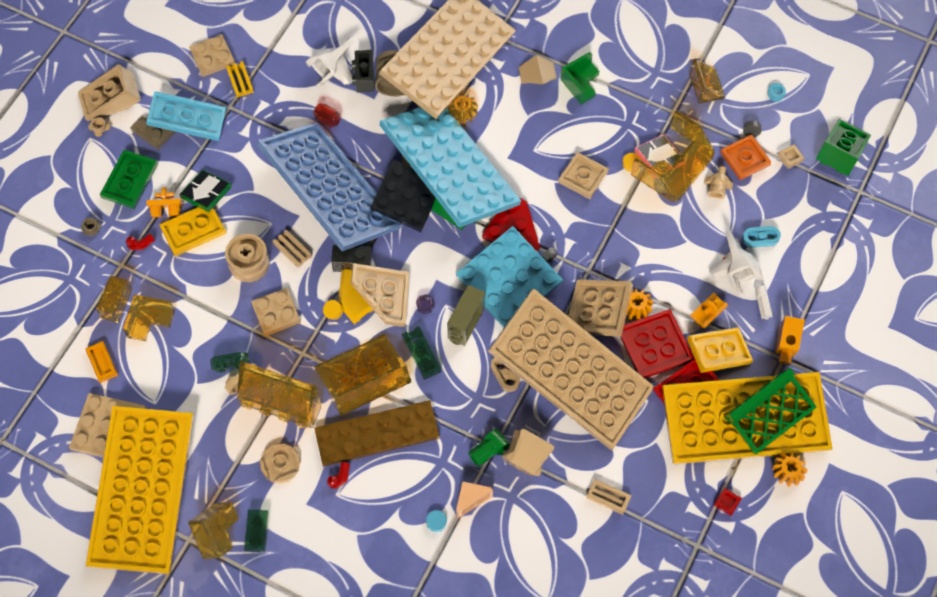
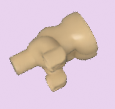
[704,166,733,199]

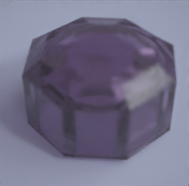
[416,294,435,314]

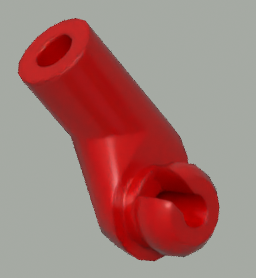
[125,234,155,251]
[327,462,350,489]

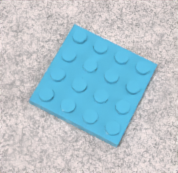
[455,226,563,328]

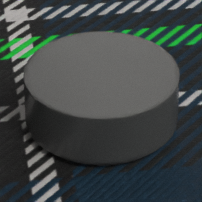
[743,121,762,137]
[541,247,558,263]

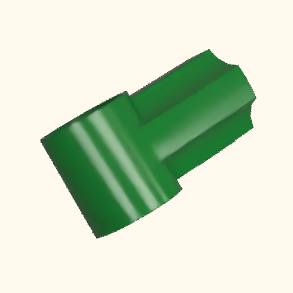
[468,429,510,467]

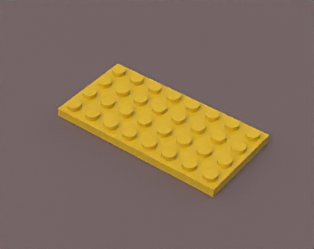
[662,372,833,465]
[85,406,194,575]

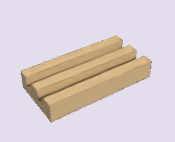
[272,230,312,268]
[586,479,632,515]

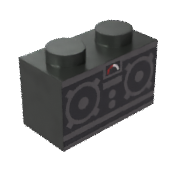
[331,245,372,272]

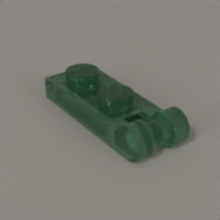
[401,326,441,380]

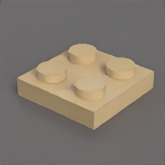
[189,34,235,77]
[558,152,609,199]
[251,288,301,336]

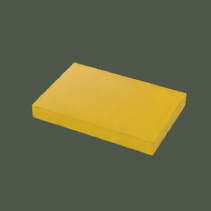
[159,207,226,257]
[687,327,753,373]

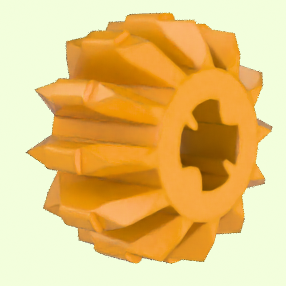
[626,288,653,320]
[772,452,808,487]

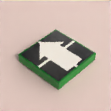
[179,170,232,212]

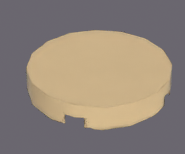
[260,443,301,484]

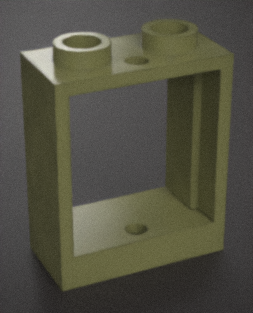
[447,285,486,346]

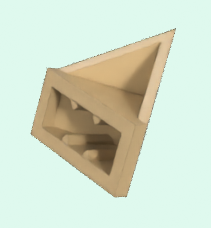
[518,55,557,84]

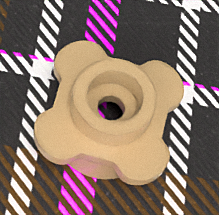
[88,117,110,137]

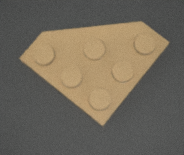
[351,263,409,327]

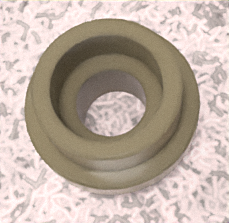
[81,218,101,236]

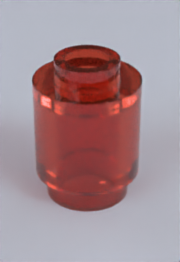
[313,103,341,128]

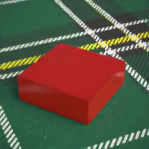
[713,487,742,516]

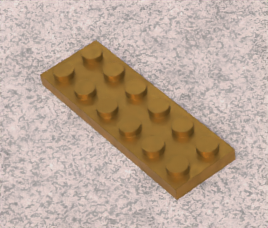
[314,400,440,467]

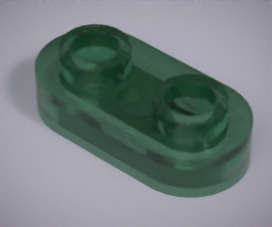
[210,352,250,373]

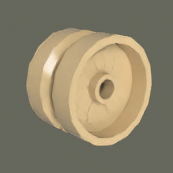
[225,234,270,282]

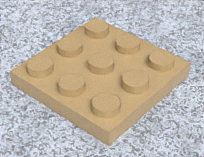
[568,280,633,337]
[69,393,147,458]

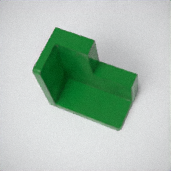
[560,52,600,104]

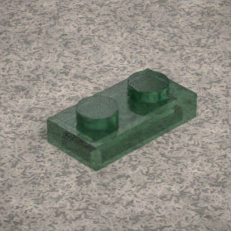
[244,510,269,552]

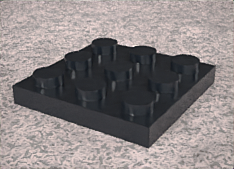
[370,160,436,232]

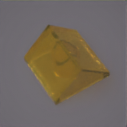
[689,58,726,104]

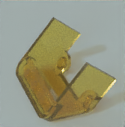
[631,110,715,201]

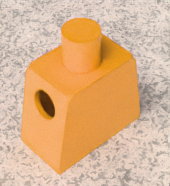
[775,316,805,365]

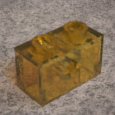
[96,275,133,323]

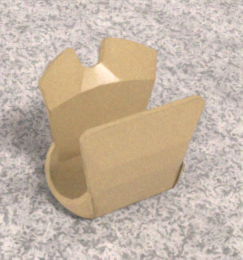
[502,429,554,476]

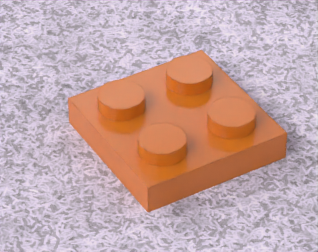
[720,134,772,181]

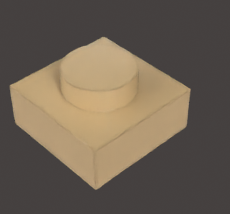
[778,144,804,169]

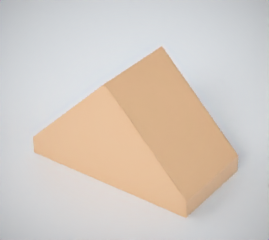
[456,482,493,518]

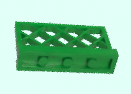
[723,368,817,455]

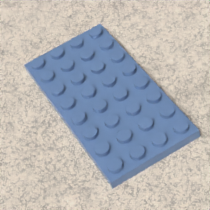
[257,122,402,251]

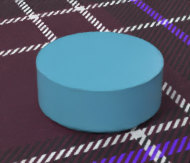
[767,83,786,101]
[426,510,447,532]

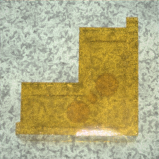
[123,294,175,342]
[188,502,239,559]

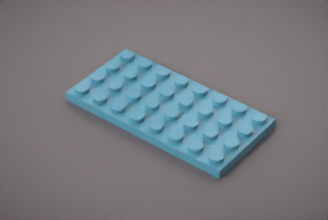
[379,107,521,228]

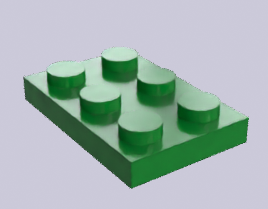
[99,150,158,209]

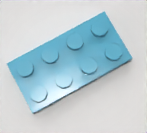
[146,91,226,141]

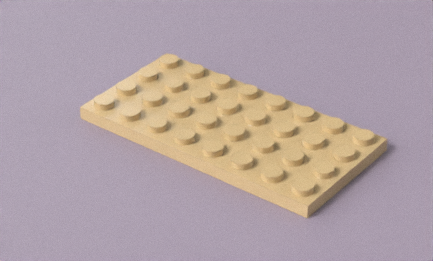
[379,0,516,119]
[488,289,654,450]

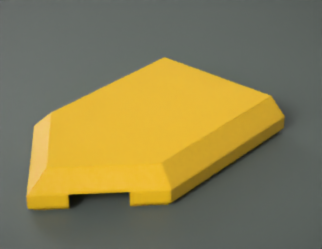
[338,269,373,325]

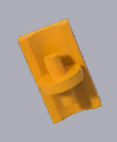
[146,187,184,218]
[690,292,728,329]

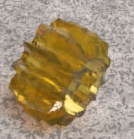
[448,93,478,124]

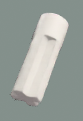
[755,286,773,320]

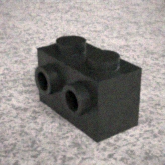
[352,50,375,93]

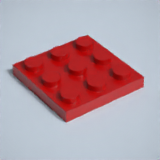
[619,309,694,379]

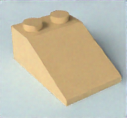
[78,64,141,121]

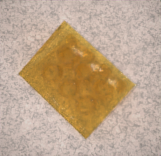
[314,334,412,416]
[237,361,322,429]

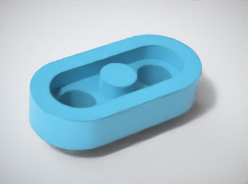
[742,226,781,248]

